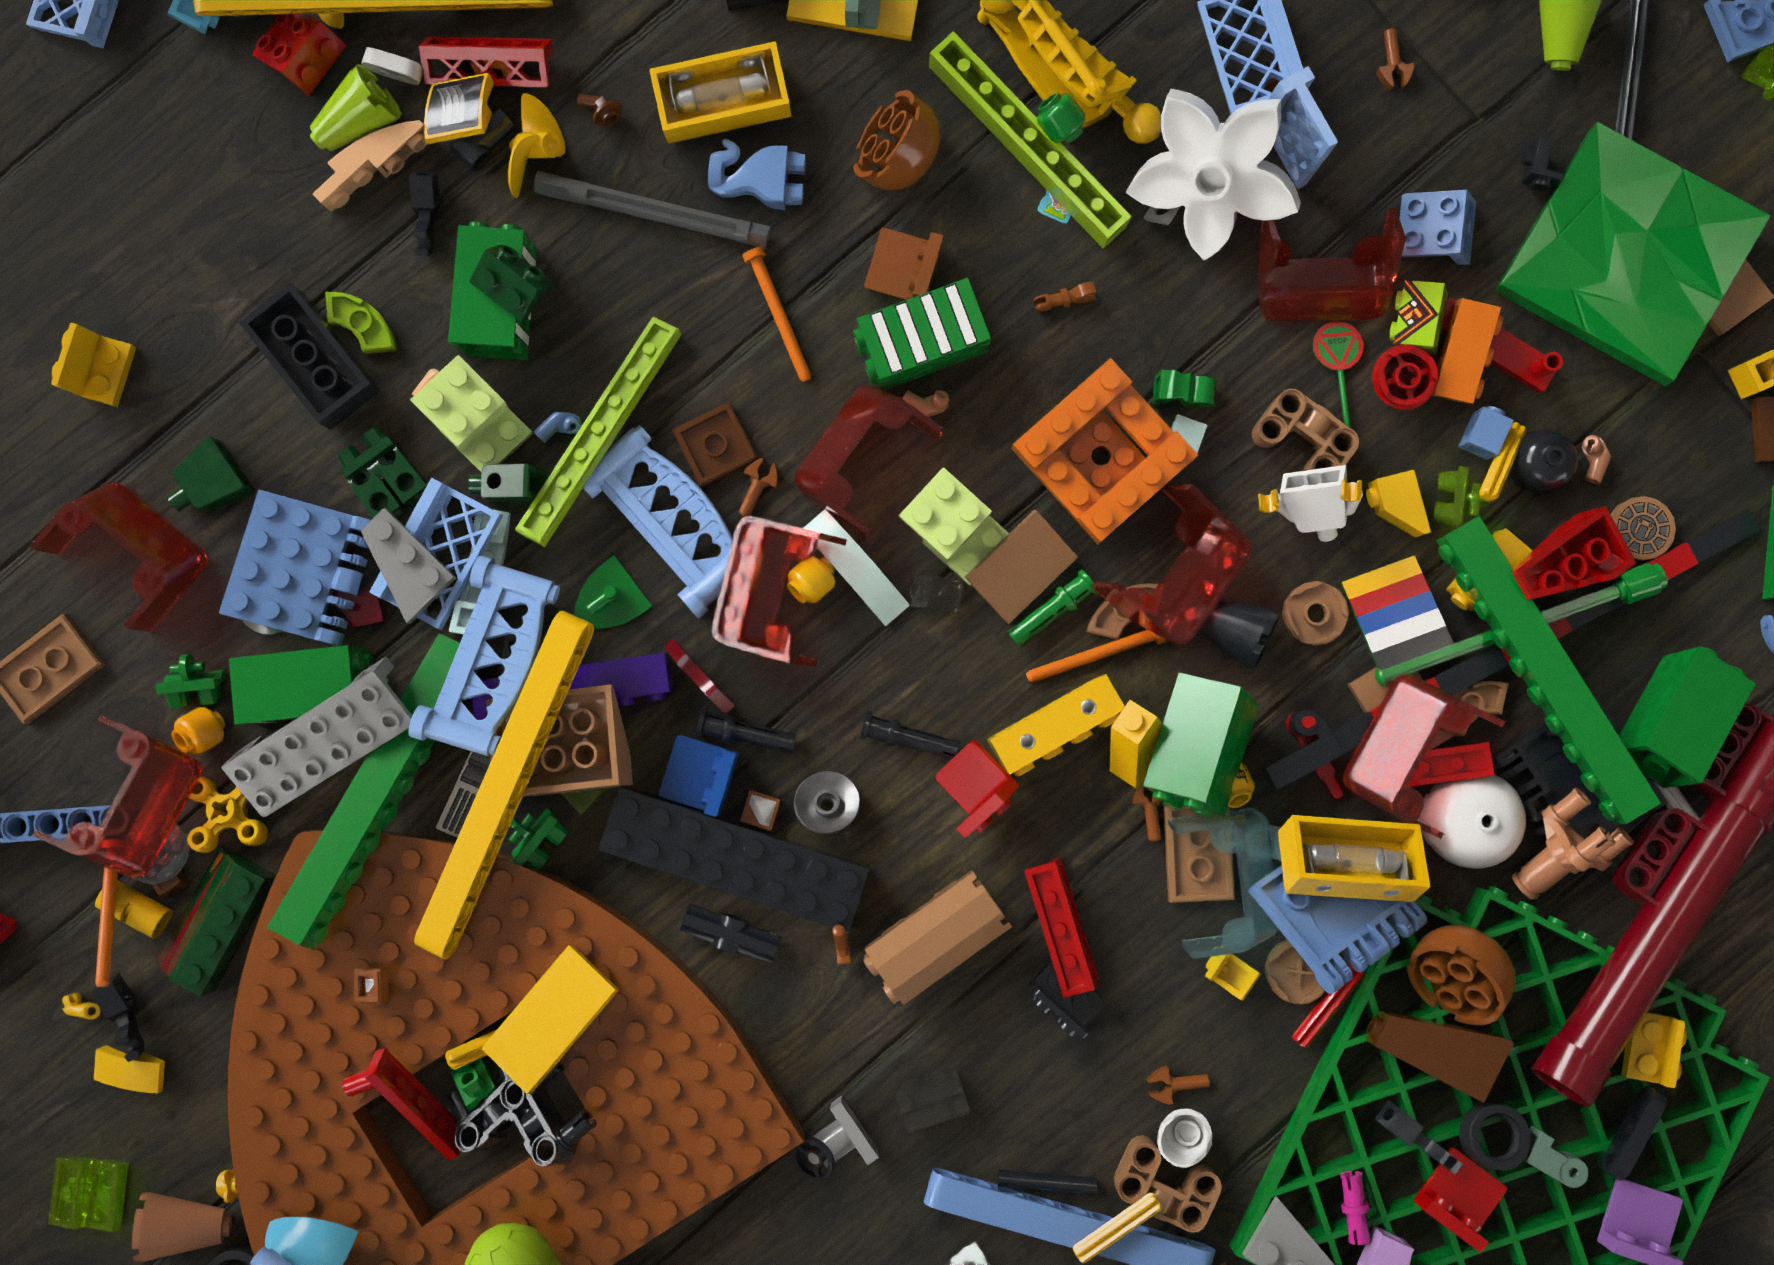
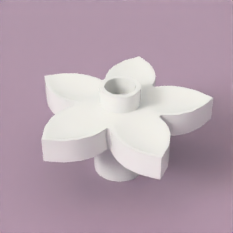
[1126,89,1301,261]

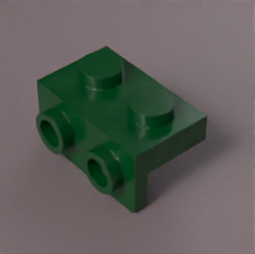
[469,244,553,321]

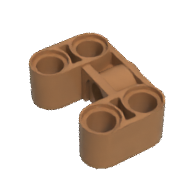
[1252,389,1359,471]
[1113,1135,1222,1233]

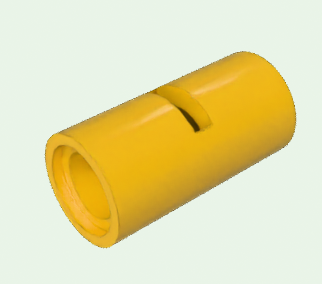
[95,880,173,939]

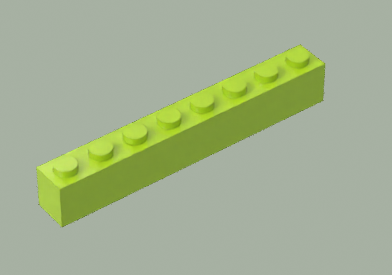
[929,31,1132,249]

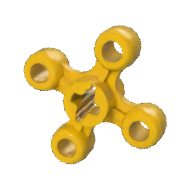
[186,776,268,853]

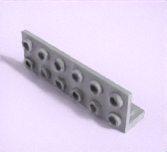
[221,656,412,817]

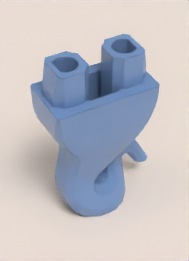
[708,139,806,210]

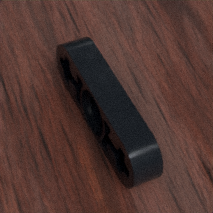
[1601,1086,1667,1181]

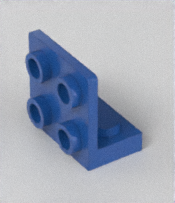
[659,735,740,817]

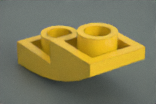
[94,1045,165,1094]

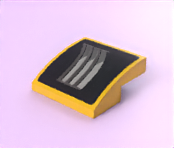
[424,73,494,144]

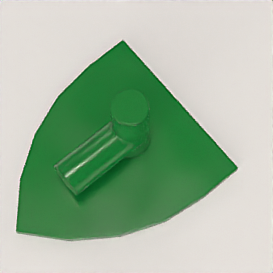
[574,555,652,629]

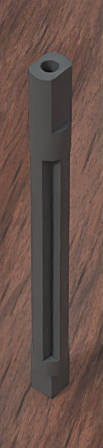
[534,171,771,249]

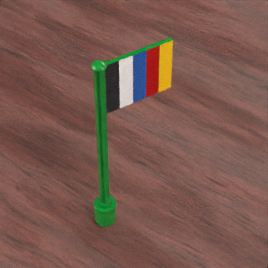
[1341,555,1668,687]

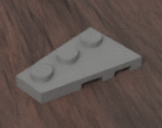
[361,508,456,624]
[1242,1196,1334,1265]

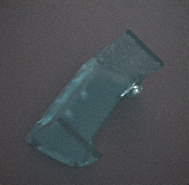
[1167,808,1279,959]

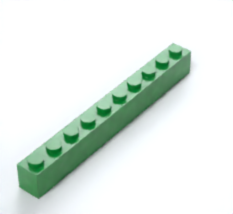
[1436,516,1661,824]
[267,633,479,950]

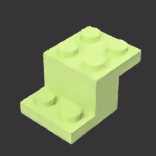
[410,355,533,473]
[899,467,1009,586]

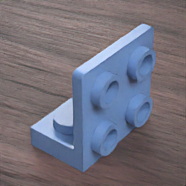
[1396,190,1476,265]

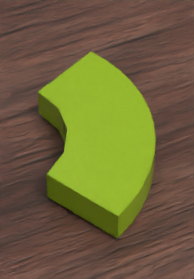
[325,292,397,354]

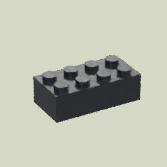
[239,282,381,430]

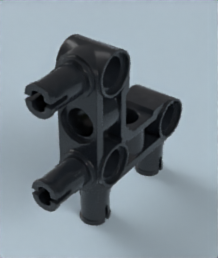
[445,1058,597,1166]

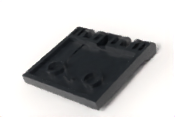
[1492,693,1667,847]

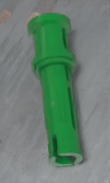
[1007,569,1099,648]

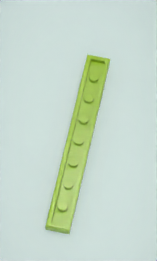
[515,317,682,547]

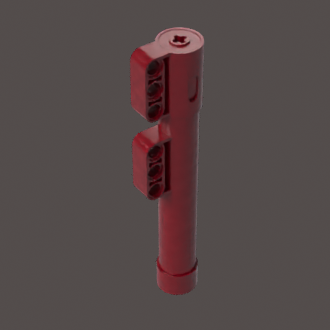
[1531,702,1774,1108]

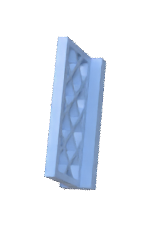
[26,0,119,48]
[1197,0,1303,115]
[1268,66,1338,189]
[370,478,503,630]

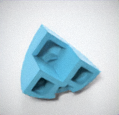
[265,1217,359,1265]

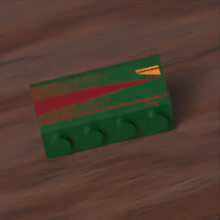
[156,845,276,997]

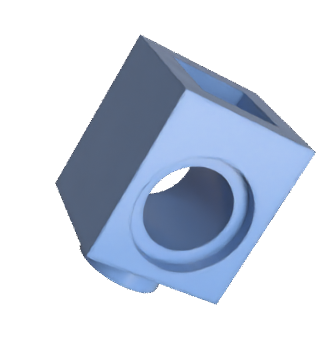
[1458,406,1514,460]

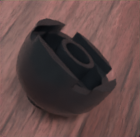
[1509,429,1579,495]

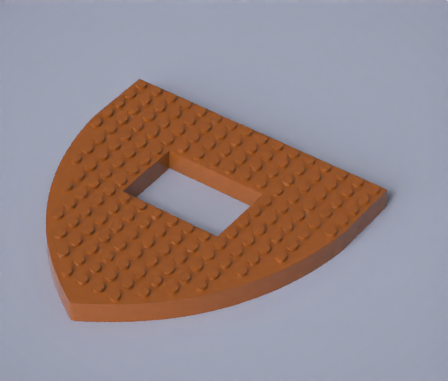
[227,829,805,1265]

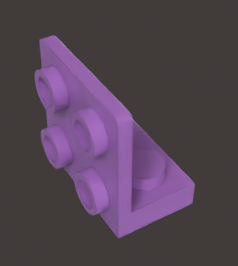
[1597,1179,1683,1265]

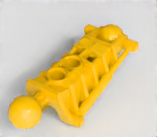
[977,0,1161,144]

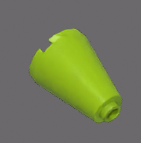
[1539,0,1602,71]
[310,64,402,151]

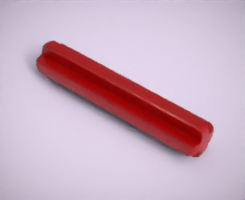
[1292,964,1365,1048]

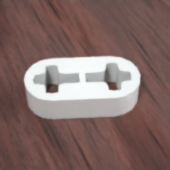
[361,47,423,85]

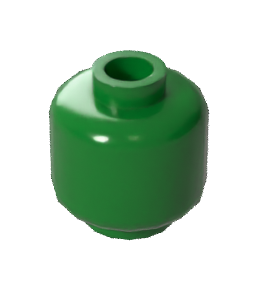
[1037,92,1086,143]

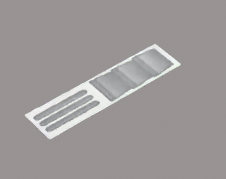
[436,751,491,838]

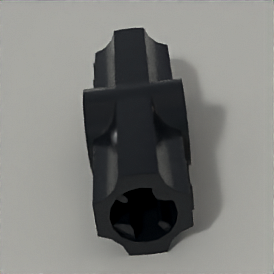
[680,903,782,964]

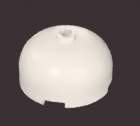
[1420,775,1526,869]

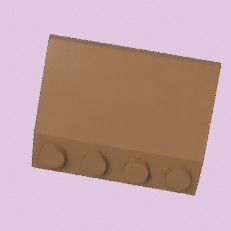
[486,684,633,797]

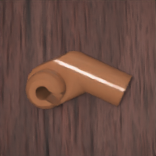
[900,390,950,418]
[1582,435,1611,484]

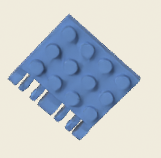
[219,490,371,646]
[1248,862,1427,994]

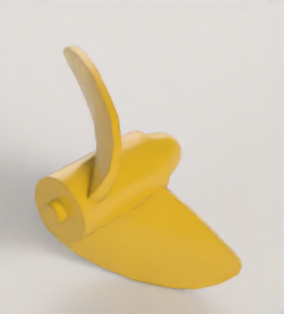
[508,93,566,198]

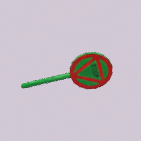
[1312,321,1364,428]

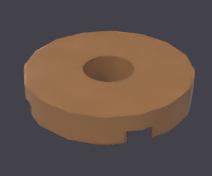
[1282,581,1349,646]

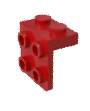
[253,14,347,96]
[936,740,1020,838]

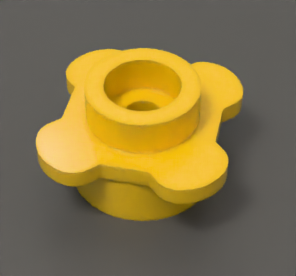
[216,1169,238,1203]

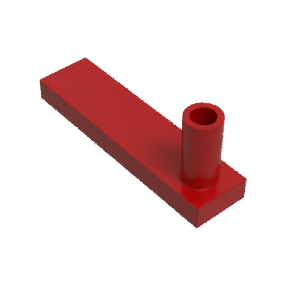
[1441,297,1563,394]
[1354,742,1495,793]
[342,1048,460,1160]

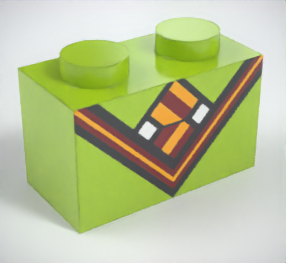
[1390,280,1448,355]

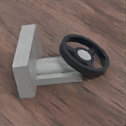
[792,1096,879,1181]

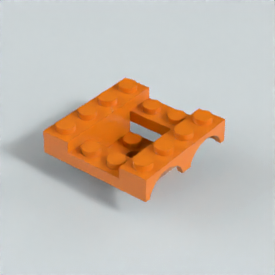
[1011,358,1198,545]

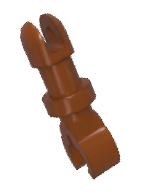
[1033,282,1096,312]

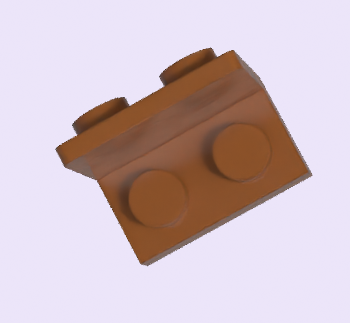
[864,228,944,301]

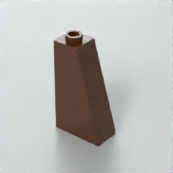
[1366,1010,1514,1103]

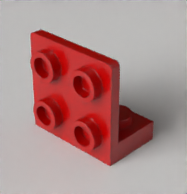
[1413,1147,1507,1253]

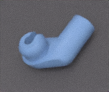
[533,412,581,443]

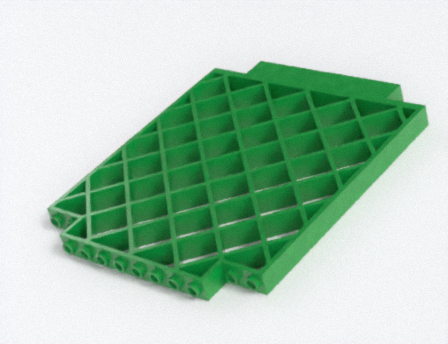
[1229,886,1770,1265]

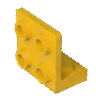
[51,323,137,407]

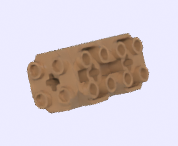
[863,870,1012,1005]

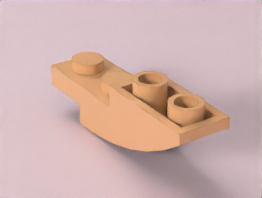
[313,120,427,212]

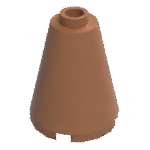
[132,1192,232,1262]

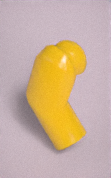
[62,992,101,1020]

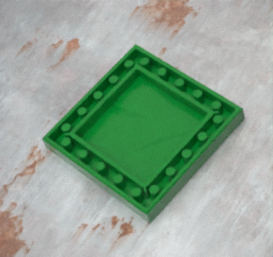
[1494,122,1771,386]

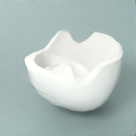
[1157,1109,1212,1168]

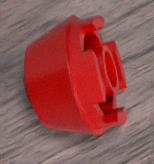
[1372,345,1438,410]

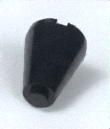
[1185,595,1281,670]

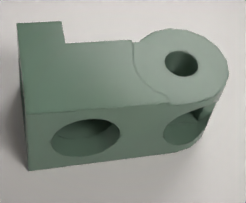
[1524,1125,1588,1188]

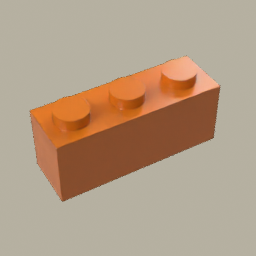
[1432,298,1503,404]

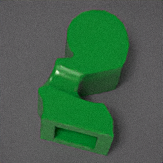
[1152,369,1217,408]

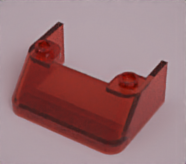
[1258,208,1406,321]
[795,385,943,539]
[29,482,207,632]
[1091,484,1252,644]
[712,516,847,667]
[1343,674,1505,839]
[32,715,202,878]

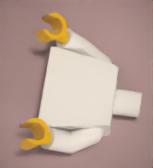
[1258,465,1363,542]

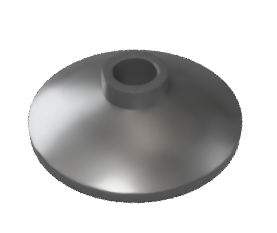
[794,771,860,834]

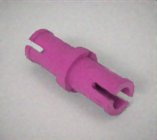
[1340,1171,1371,1245]

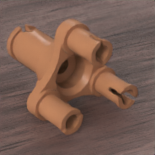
[1512,788,1634,900]

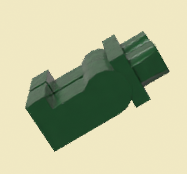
[337,427,429,519]

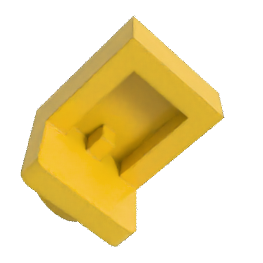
[1205,949,1261,1001]

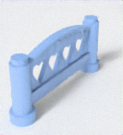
[583,425,758,619]
[409,555,560,756]

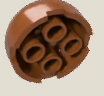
[853,90,941,191]
[1407,925,1516,1025]

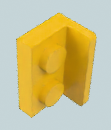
[1621,1012,1687,1088]

